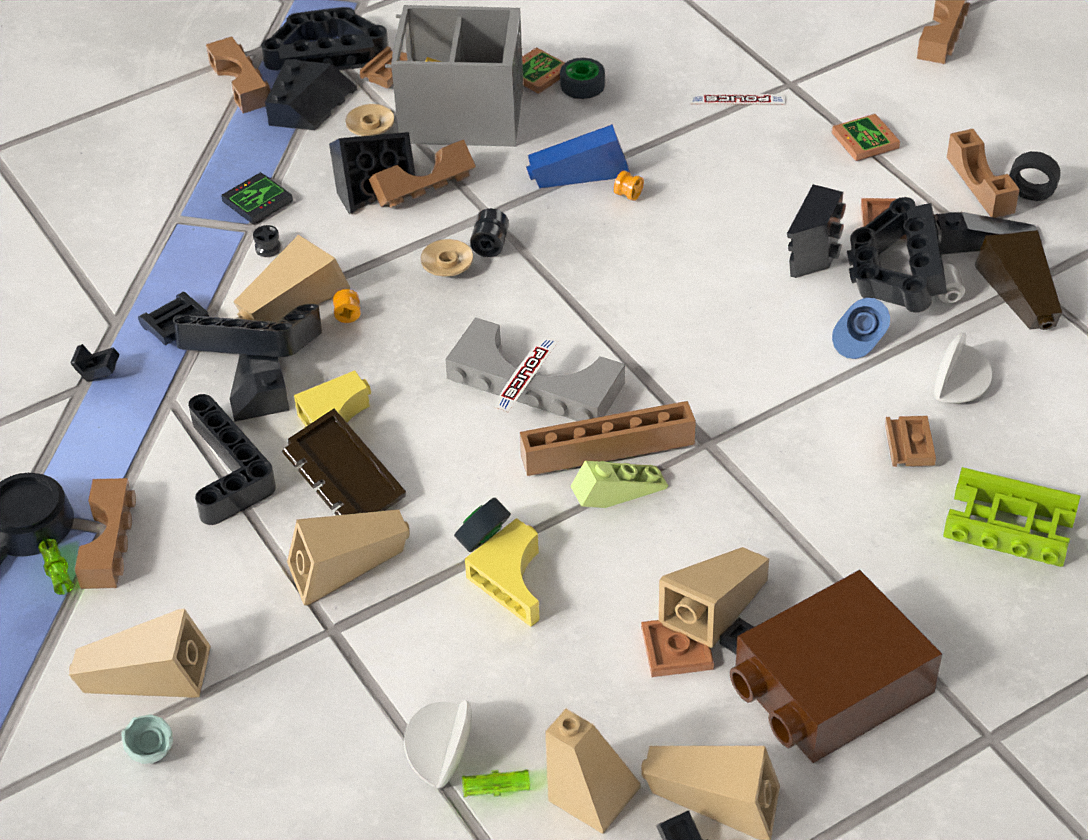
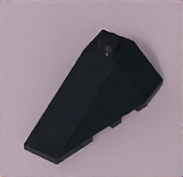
[934,212,1042,255]
[229,354,290,422]

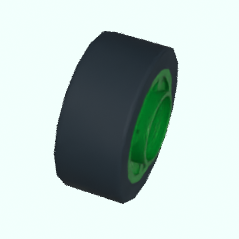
[560,57,605,99]
[454,497,511,552]

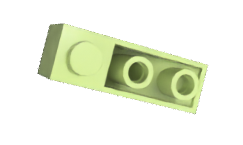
[571,460,668,508]

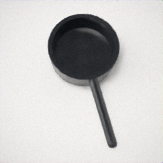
[0,472,74,565]

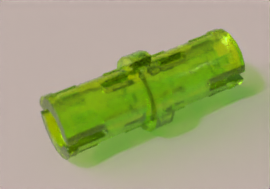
[39,539,74,595]
[462,769,530,797]

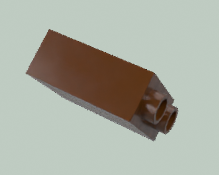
[730,570,942,763]

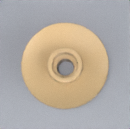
[346,104,394,136]
[421,239,473,276]

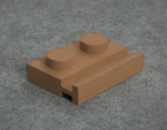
[360,46,407,89]
[885,416,936,467]

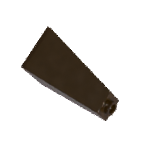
[975,230,1063,330]

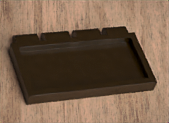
[282,408,406,516]

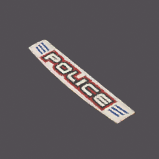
[690,93,785,104]
[494,336,558,412]

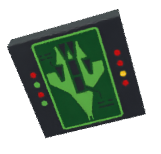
[221,172,293,225]

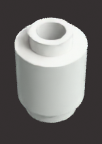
[938,264,965,303]

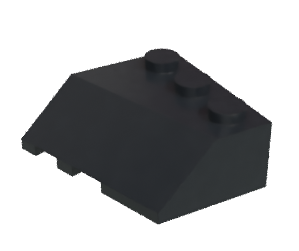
[787,184,846,278]

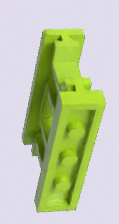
[943,467,1081,567]

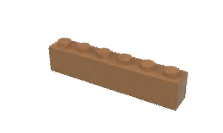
[520,401,696,476]

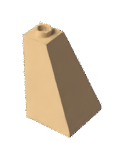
[234,235,351,322]
[287,510,410,605]
[659,547,769,648]
[69,608,211,698]
[545,708,641,834]
[641,746,780,840]

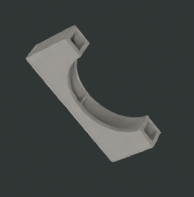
[445,317,625,421]

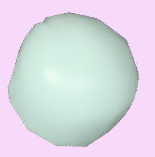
[121,714,173,764]

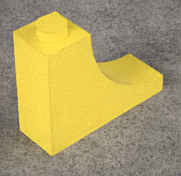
[294,370,371,427]
[465,518,540,627]

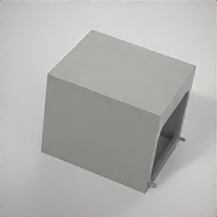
[385,5,524,147]

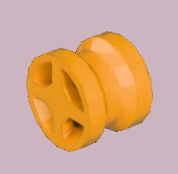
[614,170,644,201]
[333,289,361,323]

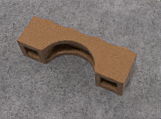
[917,0,970,64]
[206,36,271,114]
[947,128,1020,218]
[369,139,476,208]
[75,478,136,589]

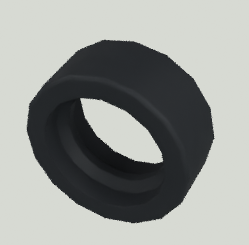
[1009,151,1060,201]

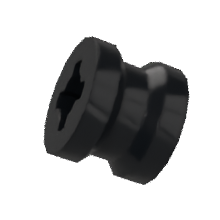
[253,225,281,257]

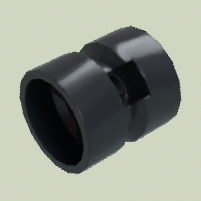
[470,208,509,257]

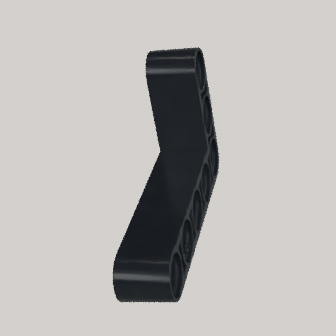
[173,304,322,357]
[188,394,276,525]

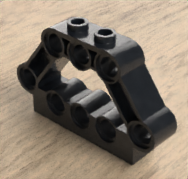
[261,7,389,71]
[847,197,947,313]

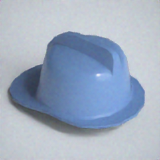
[832,298,890,359]

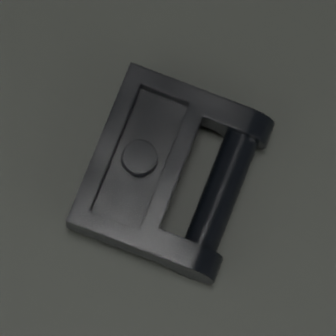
[138,291,209,346]

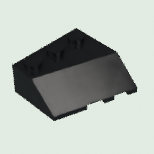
[265,59,357,131]
[329,132,416,214]

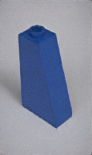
[526,124,630,188]

